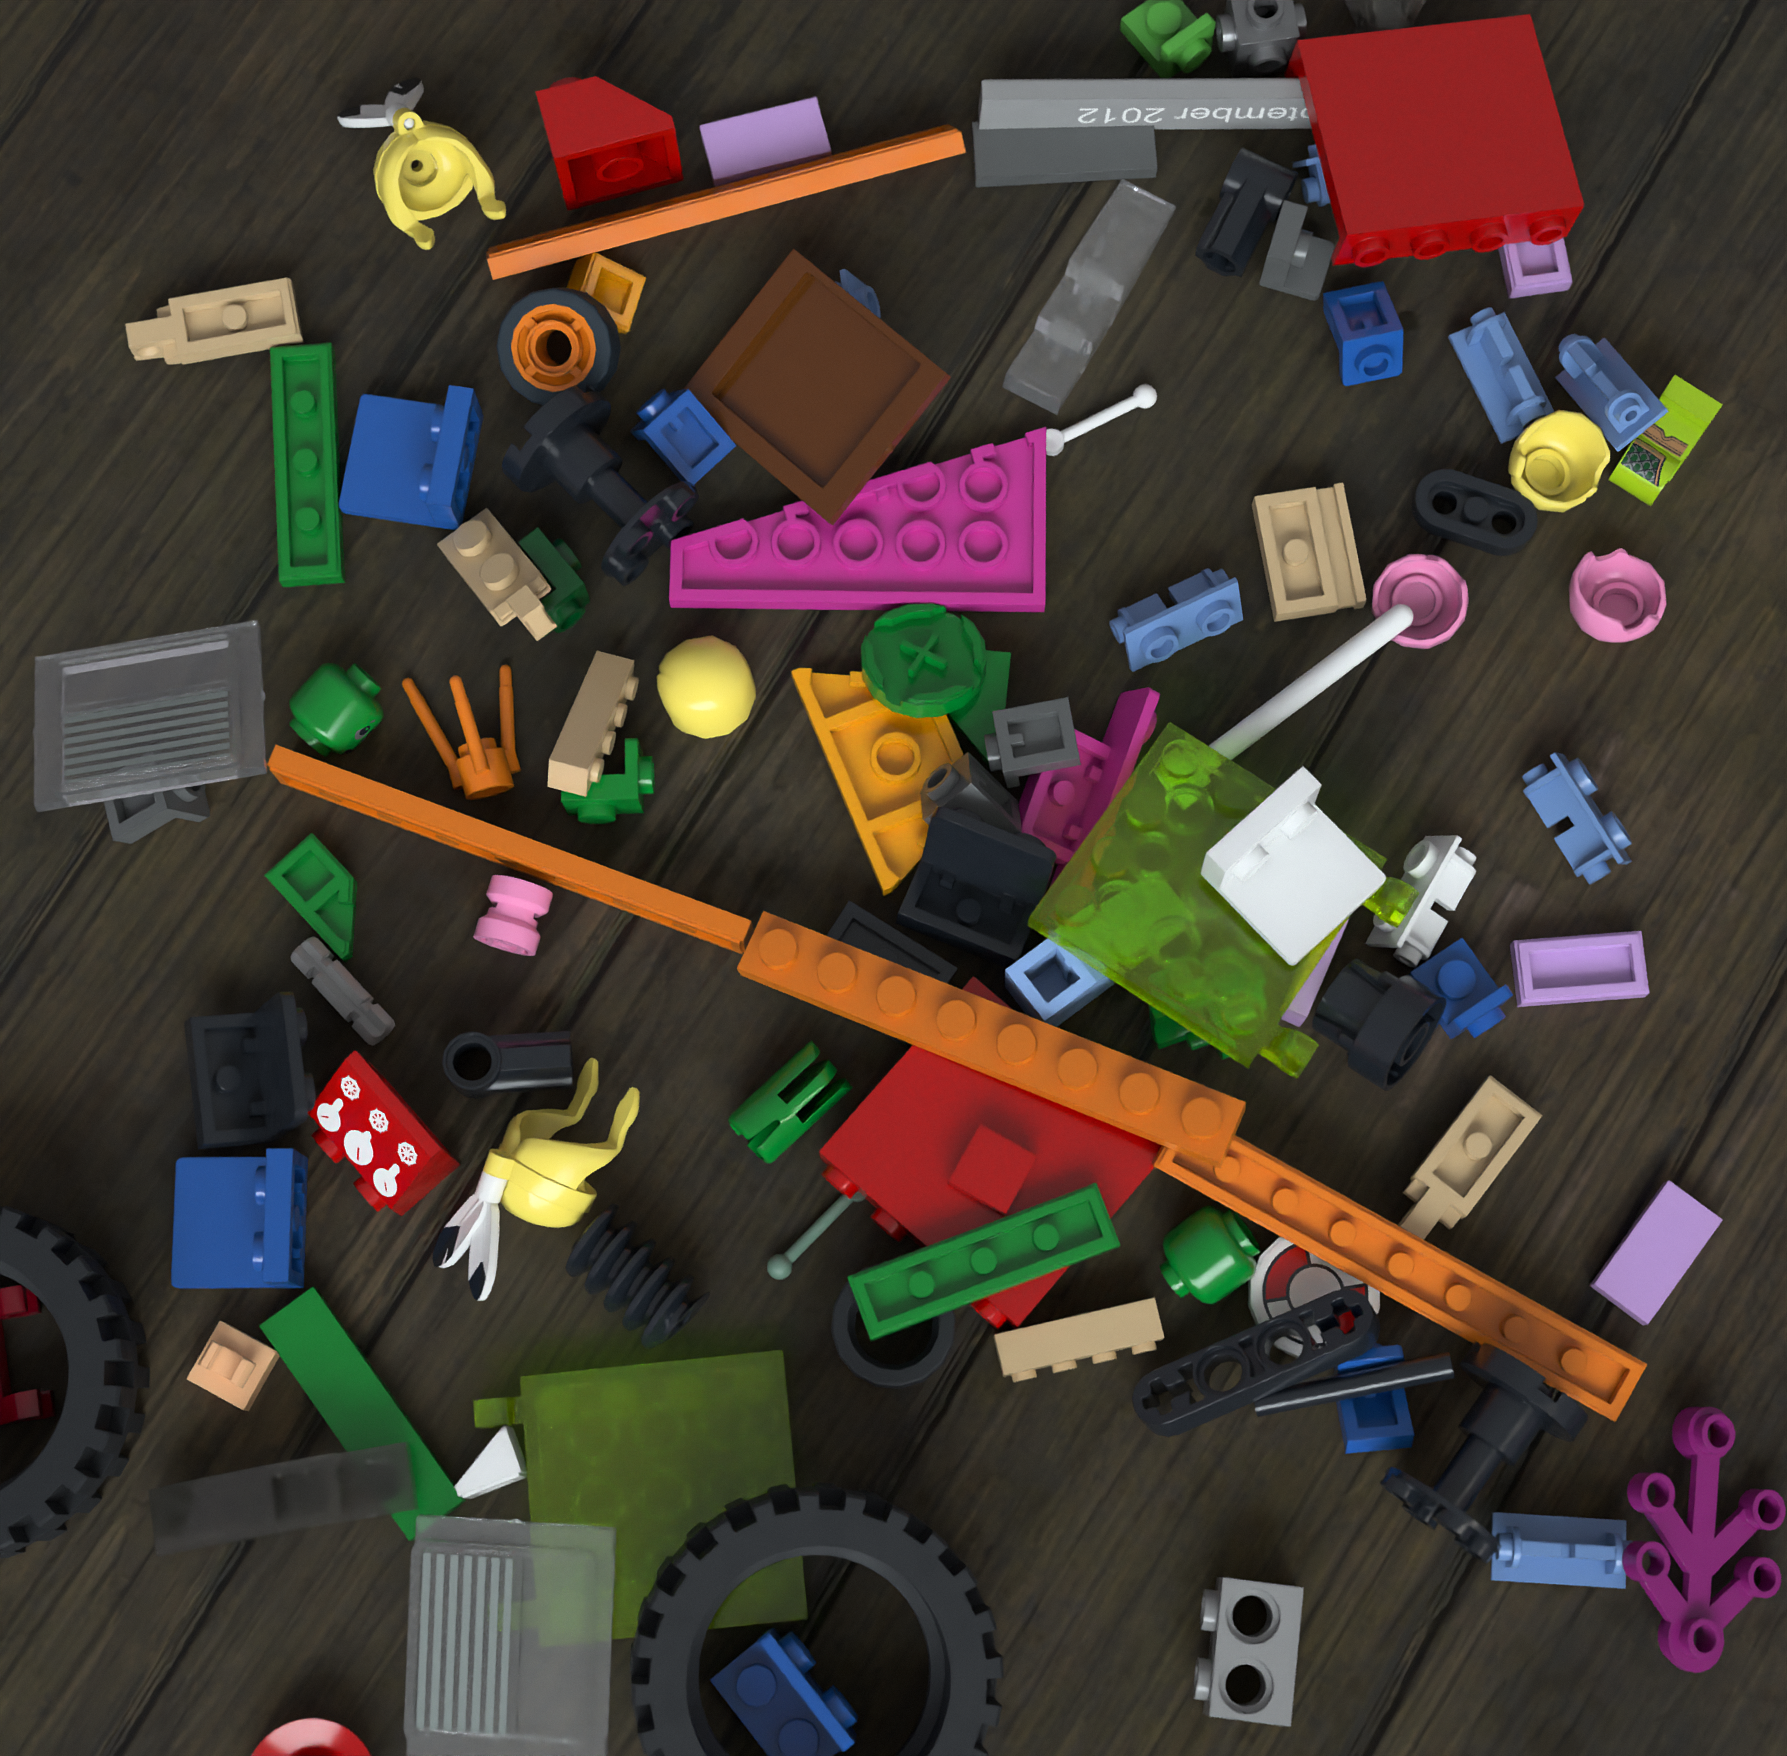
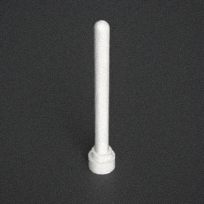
[1153,604,1414,812]

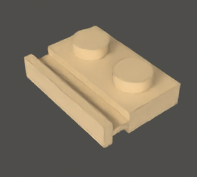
[1252,483,1367,622]

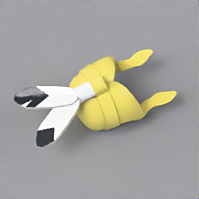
[337,77,506,250]
[432,1058,640,1301]

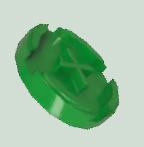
[861,603,987,718]

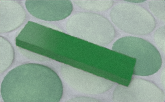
[270,343,345,588]
[847,1183,1120,1341]
[259,1287,467,1541]

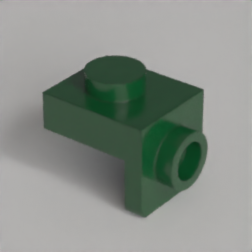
[518,527,591,638]

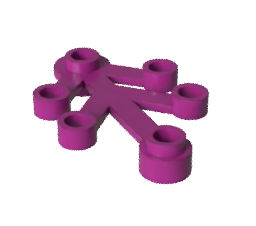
[1622,1407,1786,1673]

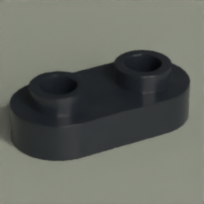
[1412,469,1538,556]

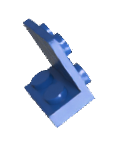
[339,385,484,530]
[171,1148,308,1289]
[710,1628,859,1756]

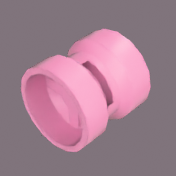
[473,875,553,956]

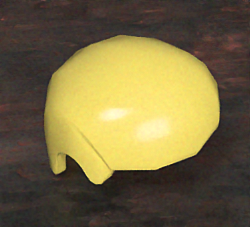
[1508,410,1610,512]
[656,635,756,739]

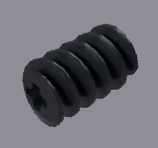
[565,1203,710,1349]

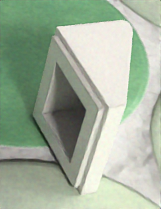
[455,1425,529,1499]

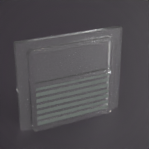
[33,620,267,812]
[404,1514,616,1756]

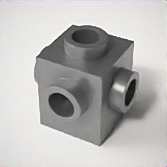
[1216,0,1307,78]

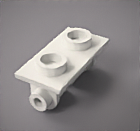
[1366,835,1476,968]

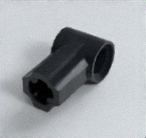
[1195,148,1298,277]
[442,1031,574,1099]

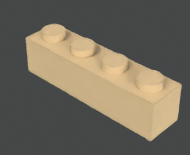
[547,651,639,797]
[993,1297,1165,1383]

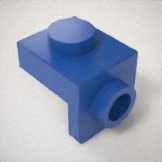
[1334,1343,1414,1454]

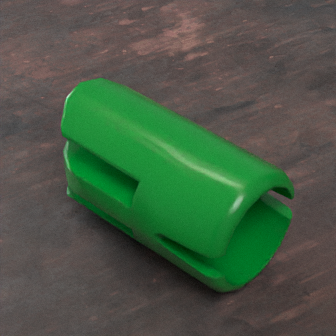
[728,1040,853,1164]

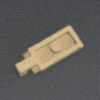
[125,277,304,365]
[437,508,557,641]
[1398,1075,1542,1239]

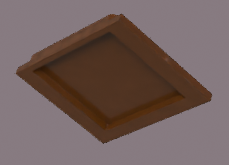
[684,248,951,525]

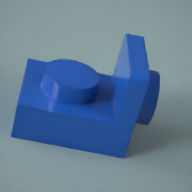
[1323,281,1403,386]
[630,389,736,485]
[1408,938,1513,1039]

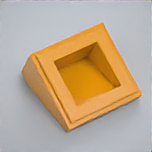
[567,252,646,334]

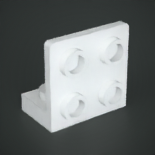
[1200,766,1386,965]

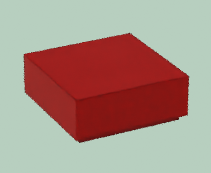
[947,1124,1038,1216]

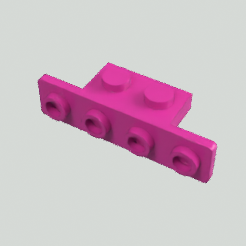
[1019,687,1160,928]

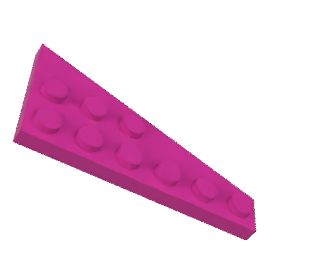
[669,427,1046,612]

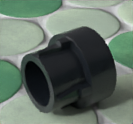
[1312,958,1446,1091]

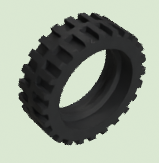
[0,1206,150,1558]
[630,1482,1004,1756]

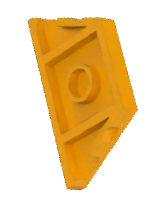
[791,668,964,895]

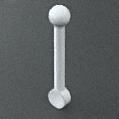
[1046,384,1157,456]

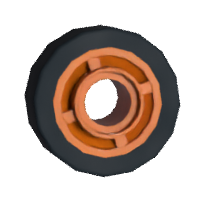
[496,287,621,405]

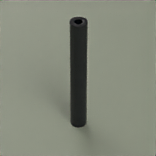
[1254,1351,1455,1417]

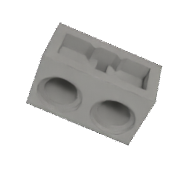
[1193,1577,1304,1727]

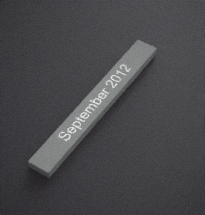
[978,78,1312,129]

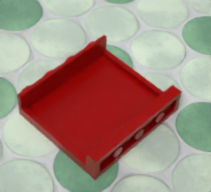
[1284,14,1585,267]
[819,976,1161,1330]

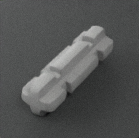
[290,937,395,1046]

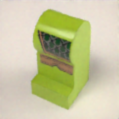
[1608,375,1723,506]

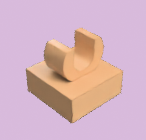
[187,1321,280,1411]

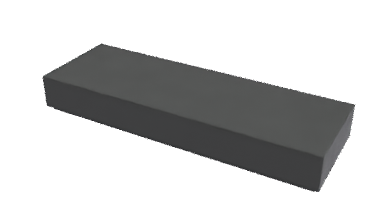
[972,122,1157,187]

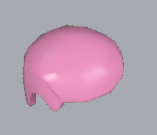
[1569,548,1667,643]
[1372,554,1469,649]

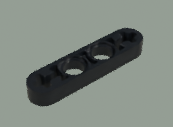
[1132,1289,1381,1437]

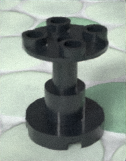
[502,384,699,586]
[1379,1341,1589,1563]

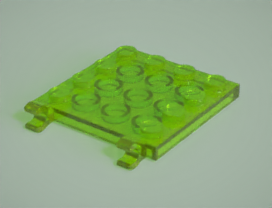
[1028,722,1420,1079]
[473,1350,808,1647]

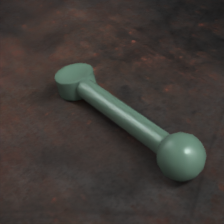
[767,1191,865,1280]

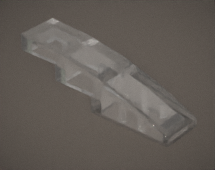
[1003,179,1176,415]

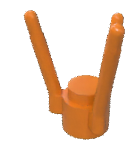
[402,664,521,800]

